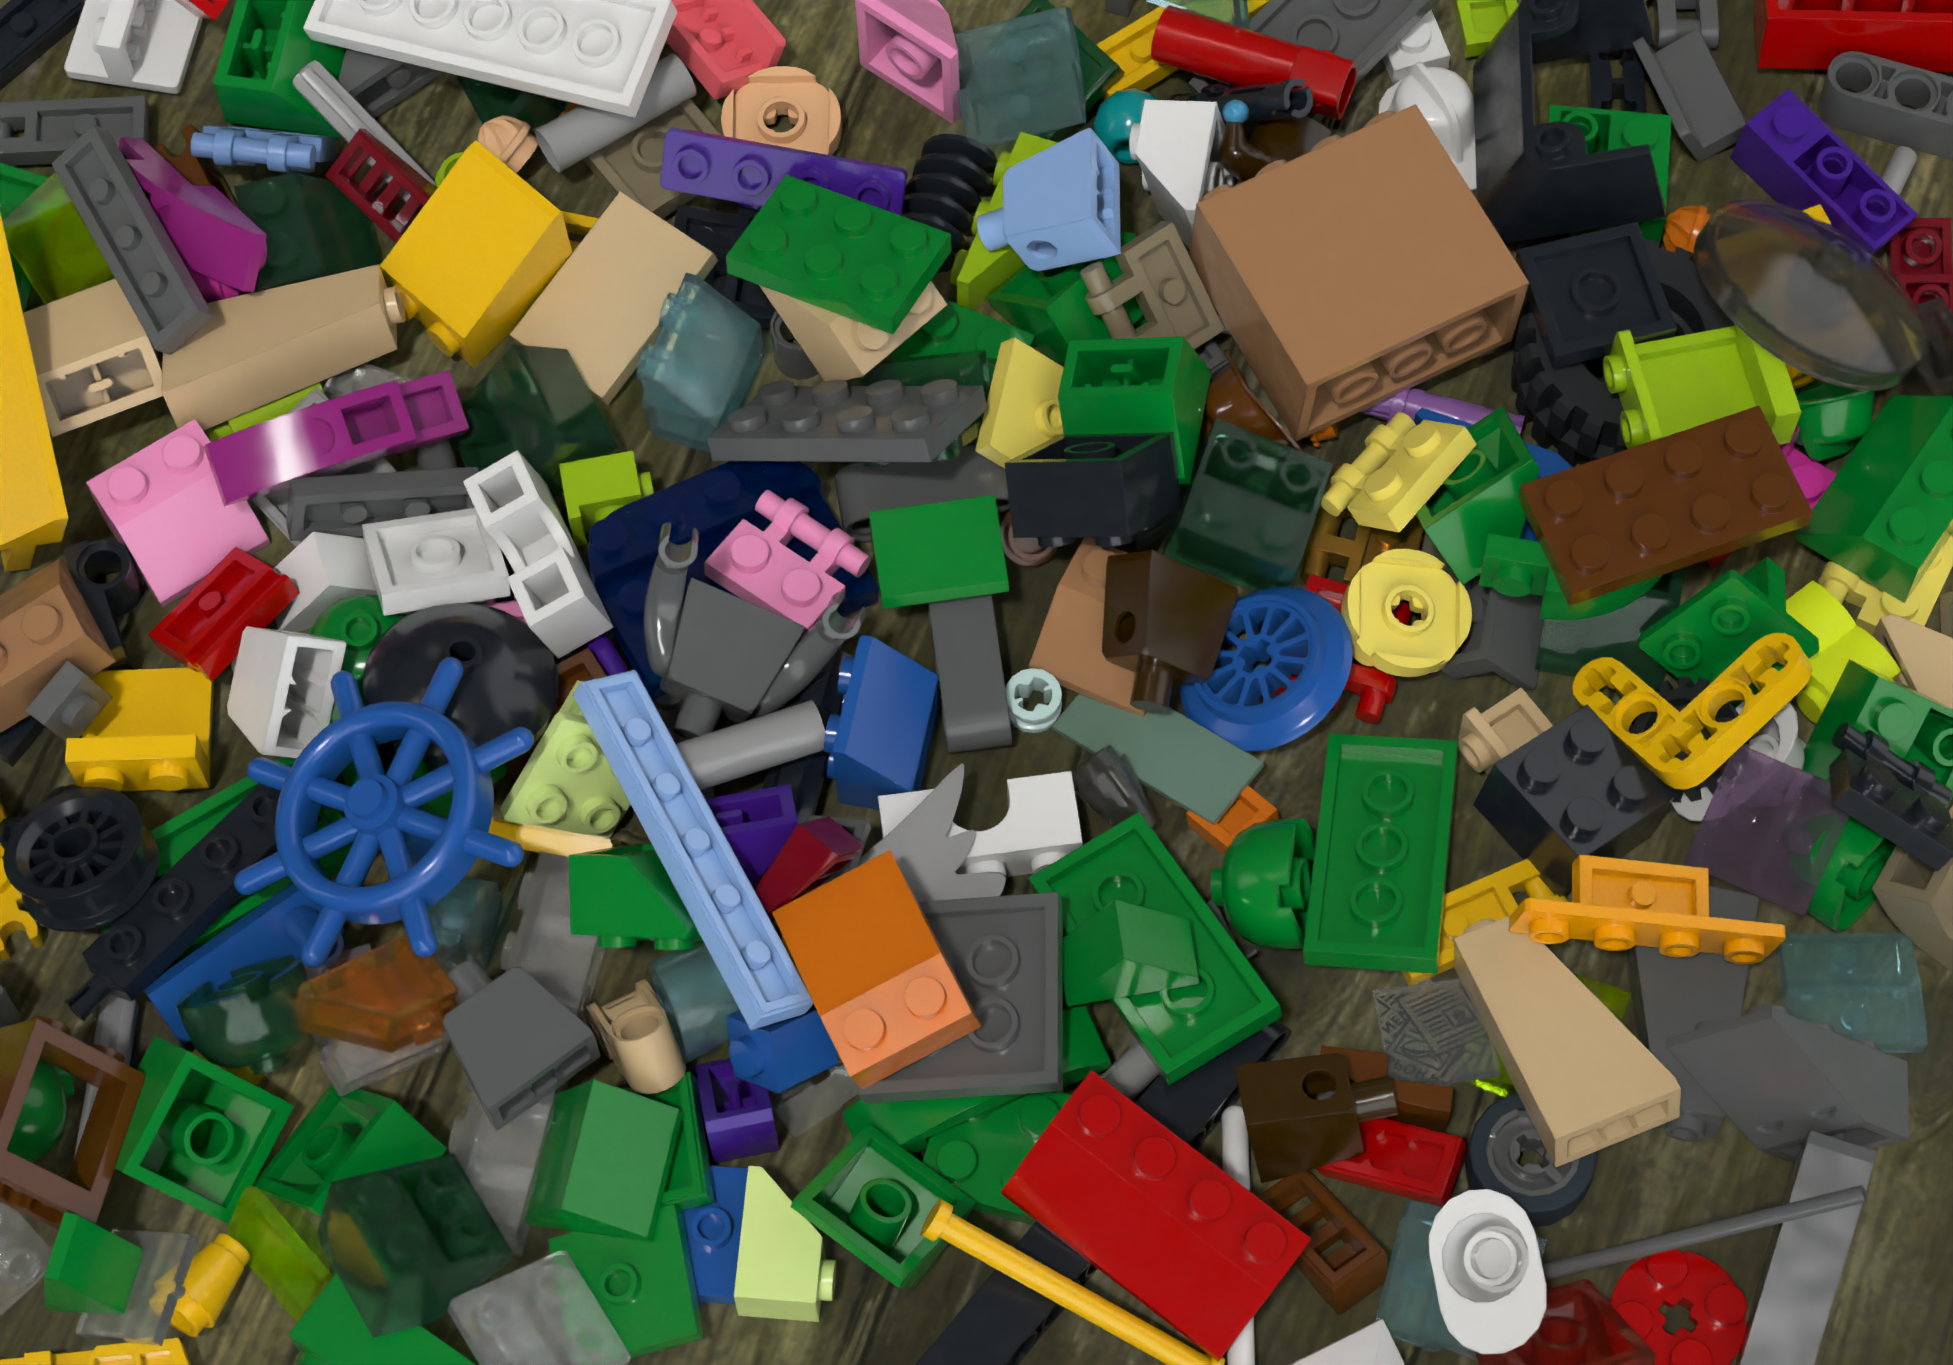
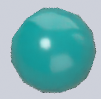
[1094,88,1158,164]

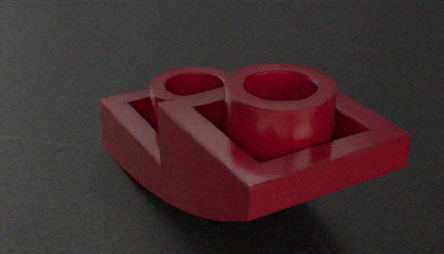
[1886,218,1953,337]

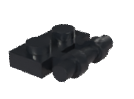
[1829,722,1953,871]

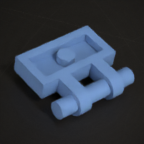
[191,125,336,173]

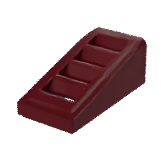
[325,128,437,243]
[754,817,864,926]

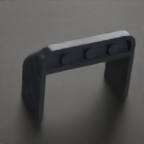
[1473,0,1666,243]

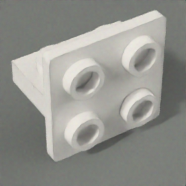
[64,0,203,94]

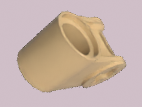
[584,979,686,1094]

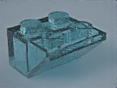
[637,273,764,454]

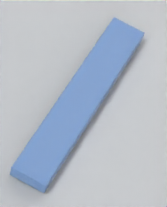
[573,670,814,1030]

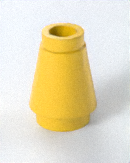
[154,1233,251,1337]

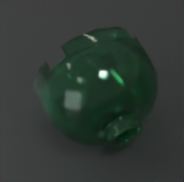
[175,955,315,1075]

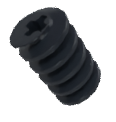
[902,133,998,273]

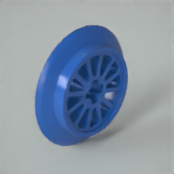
[1180,587,1353,751]

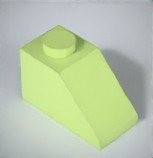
[734,1166,836,1322]

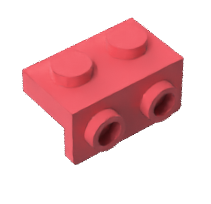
[666,0,786,100]

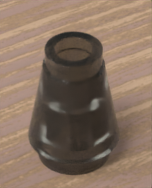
[1072,744,1160,828]

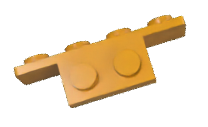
[1509,854,1786,964]

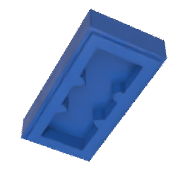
[682,1166,748,1305]

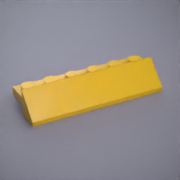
[0,213,69,572]

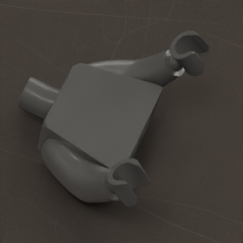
[643,523,867,740]

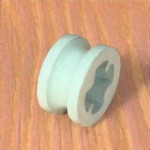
[1005,668,1062,733]

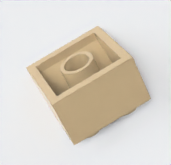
[759,281,947,382]

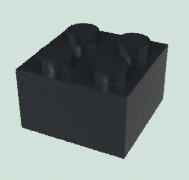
[1004,432,1182,547]
[1473,704,1674,897]

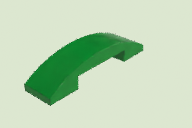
[842,1005,1112,1155]

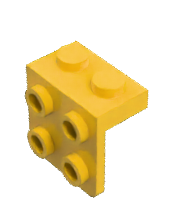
[65,668,214,792]

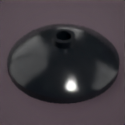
[363,603,559,767]

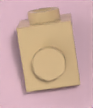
[1458,687,1553,774]

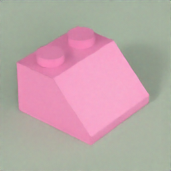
[86,419,270,608]

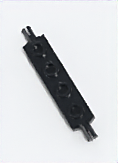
[64,774,340,1022]

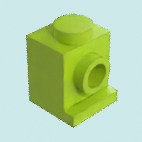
[559,450,657,547]

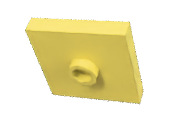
[975,337,1064,469]

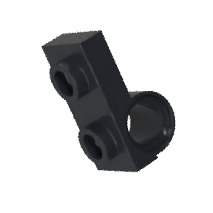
[63,538,143,671]

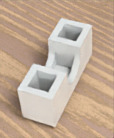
[463,450,613,659]
[878,771,1083,879]

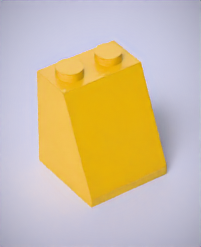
[380,140,572,368]

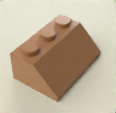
[0,558,116,733]

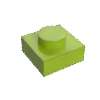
[1453,0,1518,58]

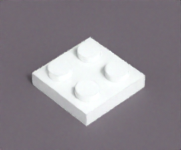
[362,508,510,616]

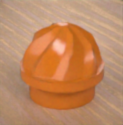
[1662,205,1722,263]

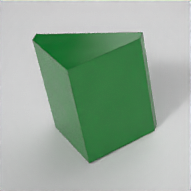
[869,495,1009,609]
[524,1079,683,1242]
[790,1123,976,1288]

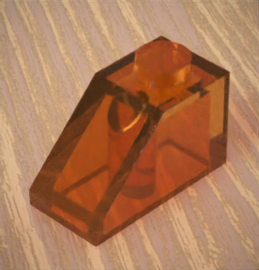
[292,934,458,1053]

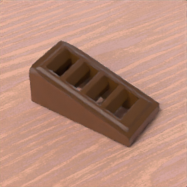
[1257,1170,1390,1315]

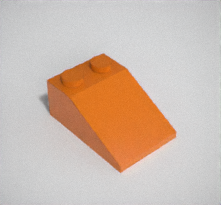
[772,850,982,1090]

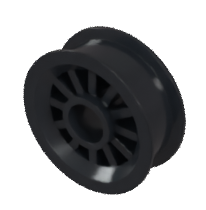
[3,787,160,932]

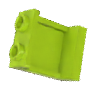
[1603,302,1801,449]

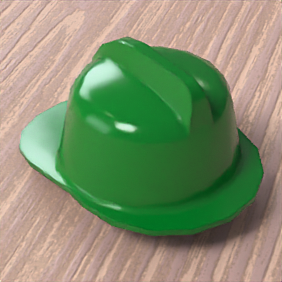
[1795,361,1898,461]

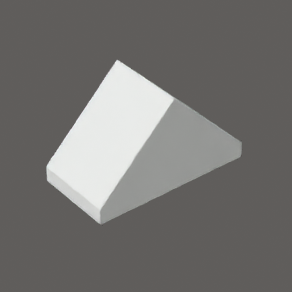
[273,532,378,632]

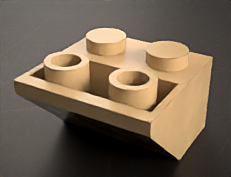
[23,279,163,437]

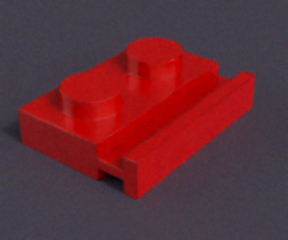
[148,547,300,681]

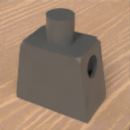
[441,960,601,1131]

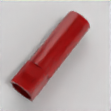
[1151,5,1357,120]

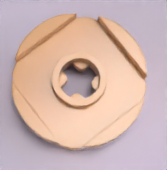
[721,66,842,155]

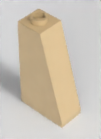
[161,264,405,431]
[1453,916,1681,1168]

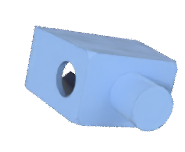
[977,128,1121,271]

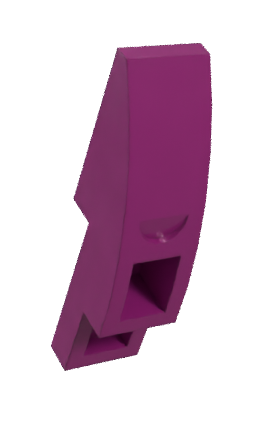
[118,137,267,292]
[204,370,469,506]

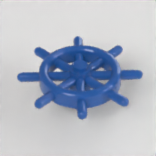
[234,657,534,968]

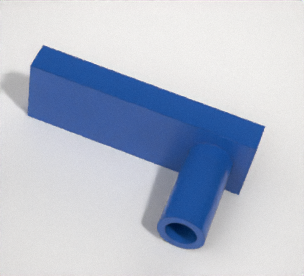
[144,883,346,1046]

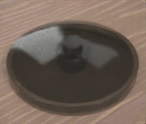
[1694,199,1926,391]

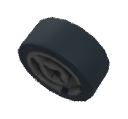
[1464,1093,1597,1227]

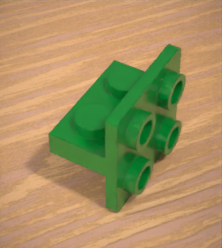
[1639,557,1819,708]

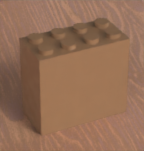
[1189,104,1529,442]

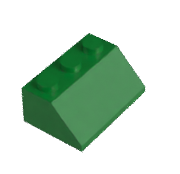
[1794,395,1953,603]

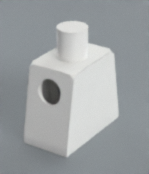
[227,626,347,758]

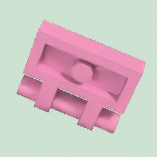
[705,490,871,637]

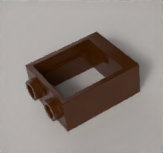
[0,1016,146,1230]

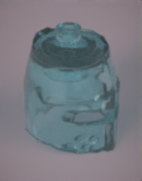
[649,940,740,1063]

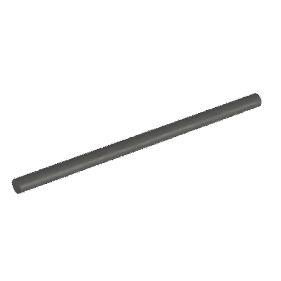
[1542,1185,1867,1281]

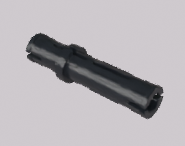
[1166,78,1313,127]

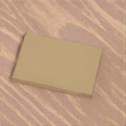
[510,191,718,405]

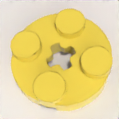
[1341,549,1472,677]

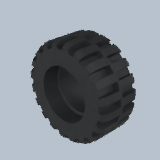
[1511,239,1746,467]

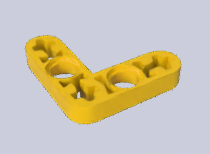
[1572,633,1812,790]

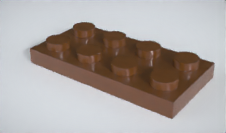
[1518,406,1813,606]

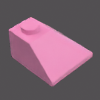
[855,0,961,125]

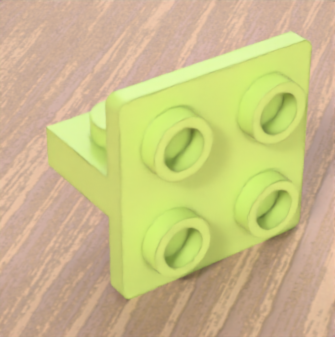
[500,680,631,838]

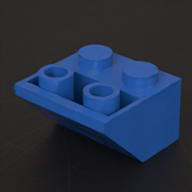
[824,634,940,810]

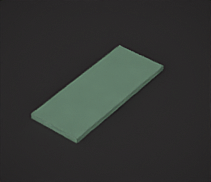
[1051,694,1264,825]

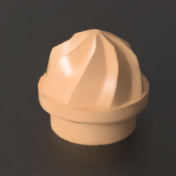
[477,115,539,173]

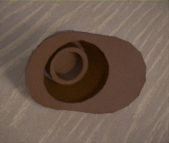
[1200,349,1313,470]

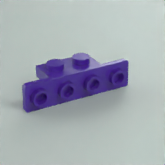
[660,127,907,216]

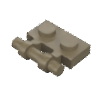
[1080,221,1225,349]

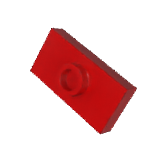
[1317,1118,1467,1207]

